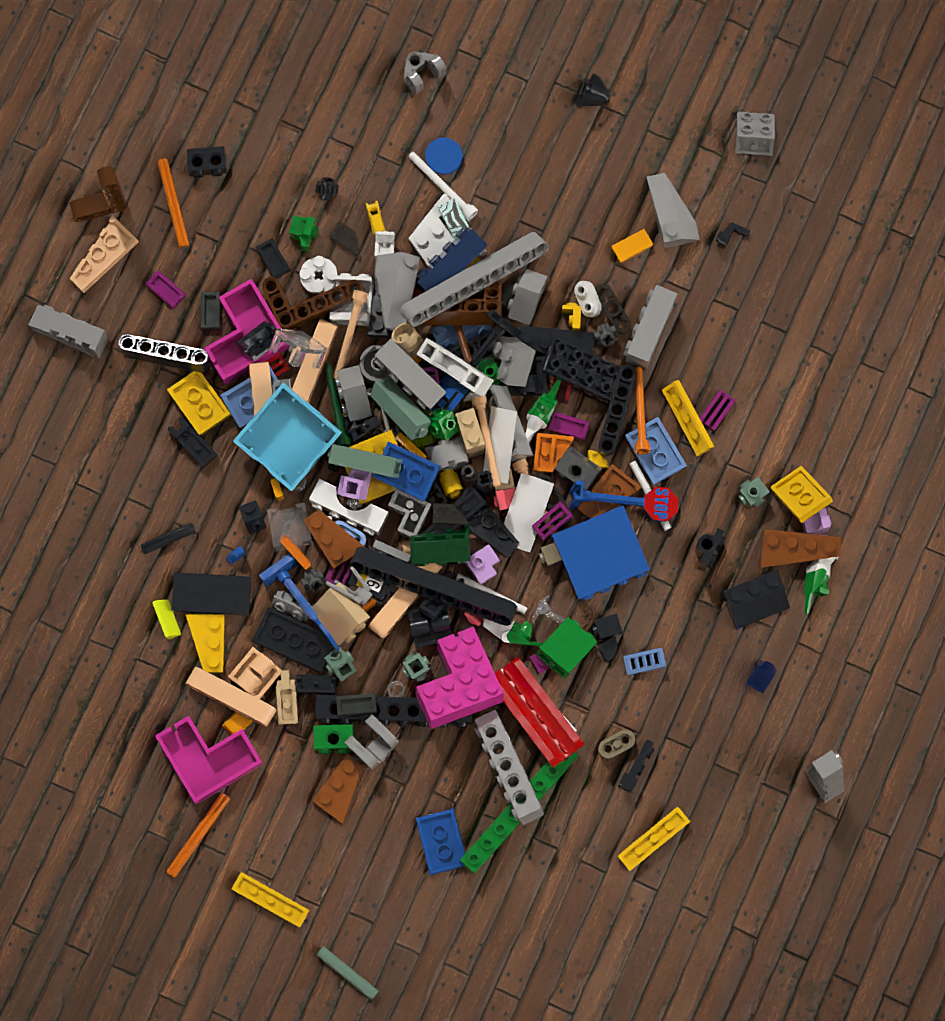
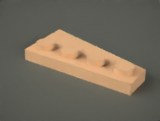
[70,215,138,293]

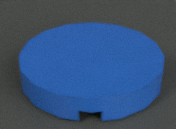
[425,137,463,175]

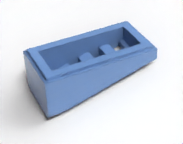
[623,648,666,676]

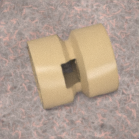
[392,323,424,359]

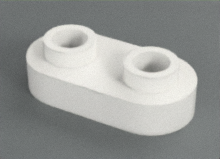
[574,281,601,317]

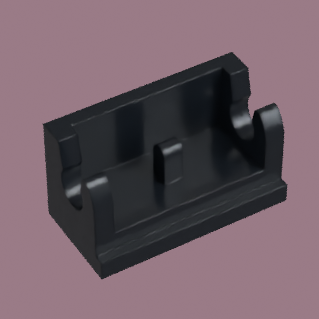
[236,321,283,361]
[296,675,336,695]

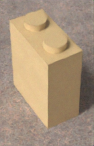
[455,408,485,459]
[312,583,370,645]

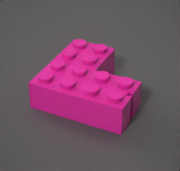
[204,279,291,385]
[416,627,504,729]
[155,716,264,805]

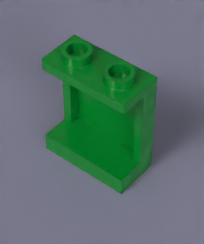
[535,617,597,680]

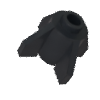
[575,73,610,106]

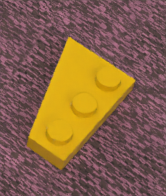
[186,614,225,673]

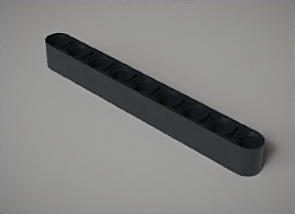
[349,547,517,626]

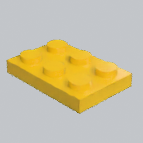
[167,371,231,436]
[770,466,833,523]

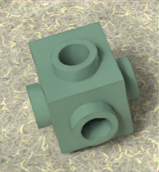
[738,477,770,509]
[324,647,357,682]
[402,653,431,682]

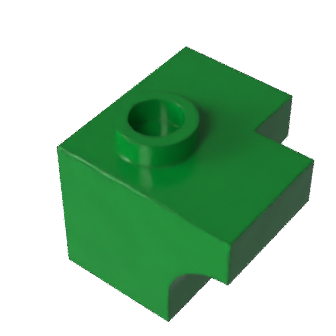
[289,215,319,252]

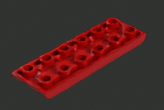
[495,657,585,768]

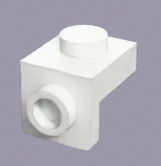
[374,231,395,261]

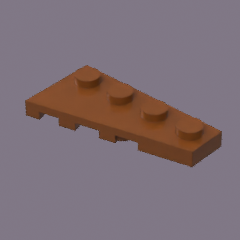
[761,529,842,568]

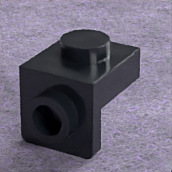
[239,500,267,534]

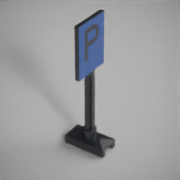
[430,309,522,413]

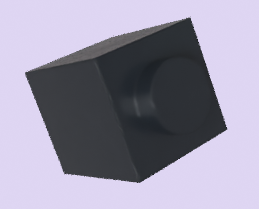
[592,613,623,641]

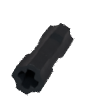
[476,470,493,498]

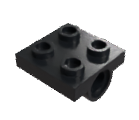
[508,355,547,396]
[695,528,726,571]
[407,607,452,649]

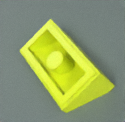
[153,600,181,640]

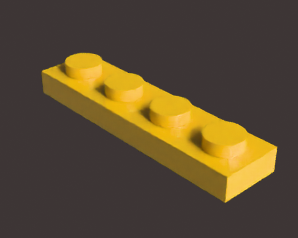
[662,380,714,456]
[617,807,690,872]
[232,872,310,928]

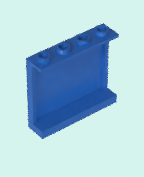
[551,506,650,601]

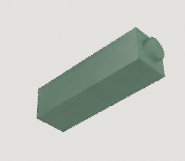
[370,377,431,440]
[328,444,403,478]

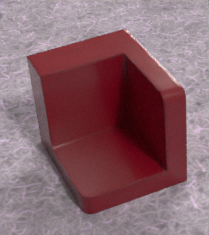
[552,378,572,404]

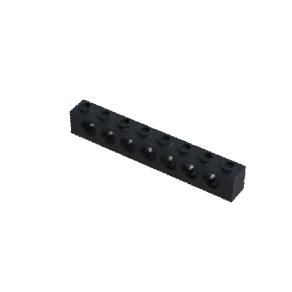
[316,695,472,728]

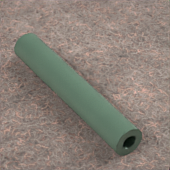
[316,946,379,1000]

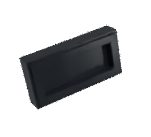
[256,238,291,279]

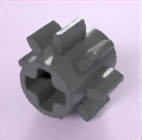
[594,323,618,348]
[301,569,326,593]

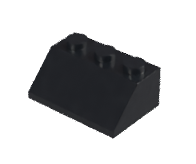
[722,569,790,630]

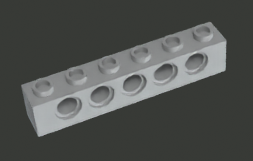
[474,710,545,825]

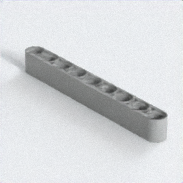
[400,232,548,326]

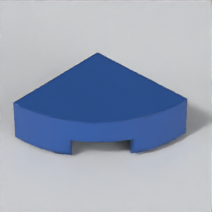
[226,546,246,565]

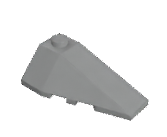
[646,173,700,248]
[374,252,419,331]

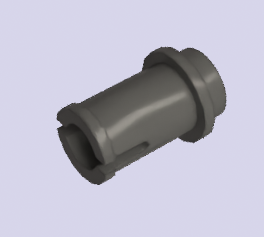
[502,283,514,308]
[461,465,476,482]

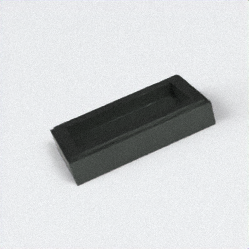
[201,292,221,330]
[336,693,377,717]

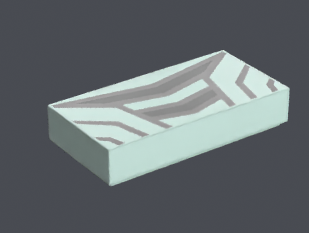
[437,198,469,240]

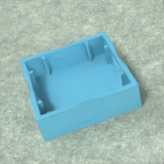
[233,382,342,491]

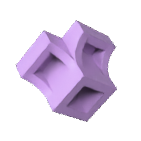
[337,468,372,500]
[802,508,831,534]
[465,545,500,585]

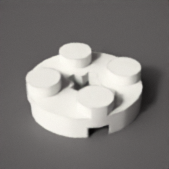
[300,256,337,295]

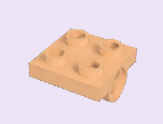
[228,647,282,699]

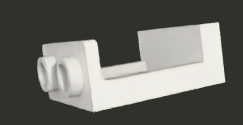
[330,273,374,326]

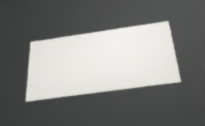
[483,406,517,484]
[504,473,554,552]

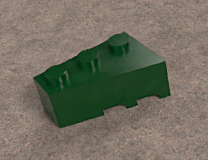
[410,525,471,566]

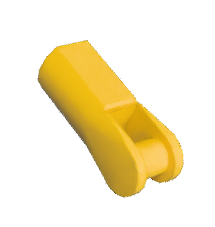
[366,201,385,236]

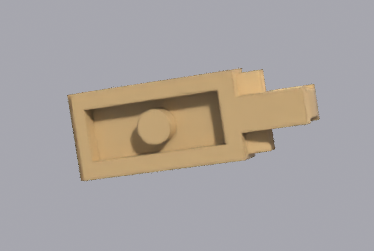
[276,670,298,725]

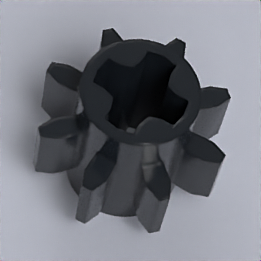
[315,177,339,200]

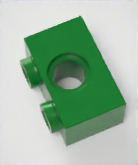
[314,724,354,754]

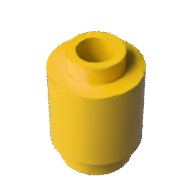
[439,469,463,499]

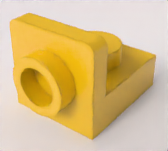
[562,303,581,331]

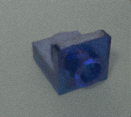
[746,660,777,694]

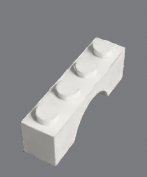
[417,338,494,397]
[309,479,389,536]

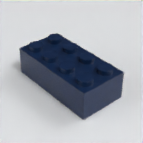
[415,227,488,292]

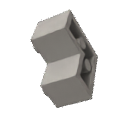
[507,269,548,325]
[492,336,535,387]
[335,365,372,421]
[388,488,432,540]

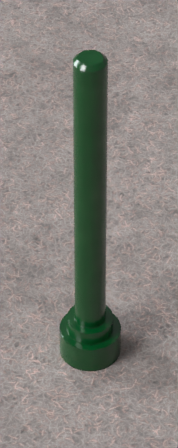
[324,362,352,447]

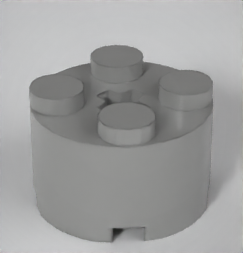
[360,345,390,386]
[425,437,469,475]

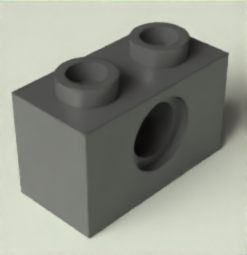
[554,447,602,490]

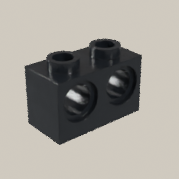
[187,146,227,178]

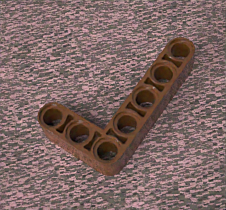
[70,166,127,222]
[262,277,366,331]
[420,278,503,325]

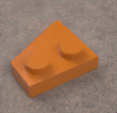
[533,433,574,474]

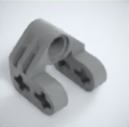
[404,52,446,95]
[344,715,399,770]

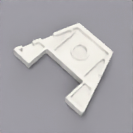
[409,193,487,267]

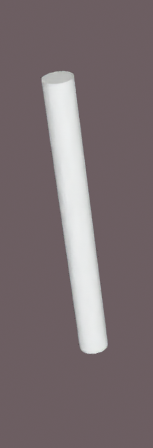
[629,461,672,531]
[456,574,527,614]

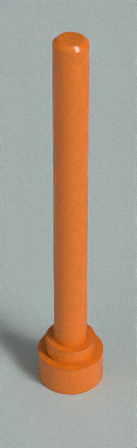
[635,367,650,455]

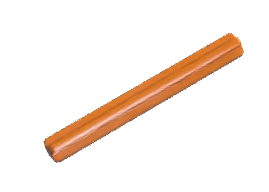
[158,158,189,248]
[167,793,230,877]

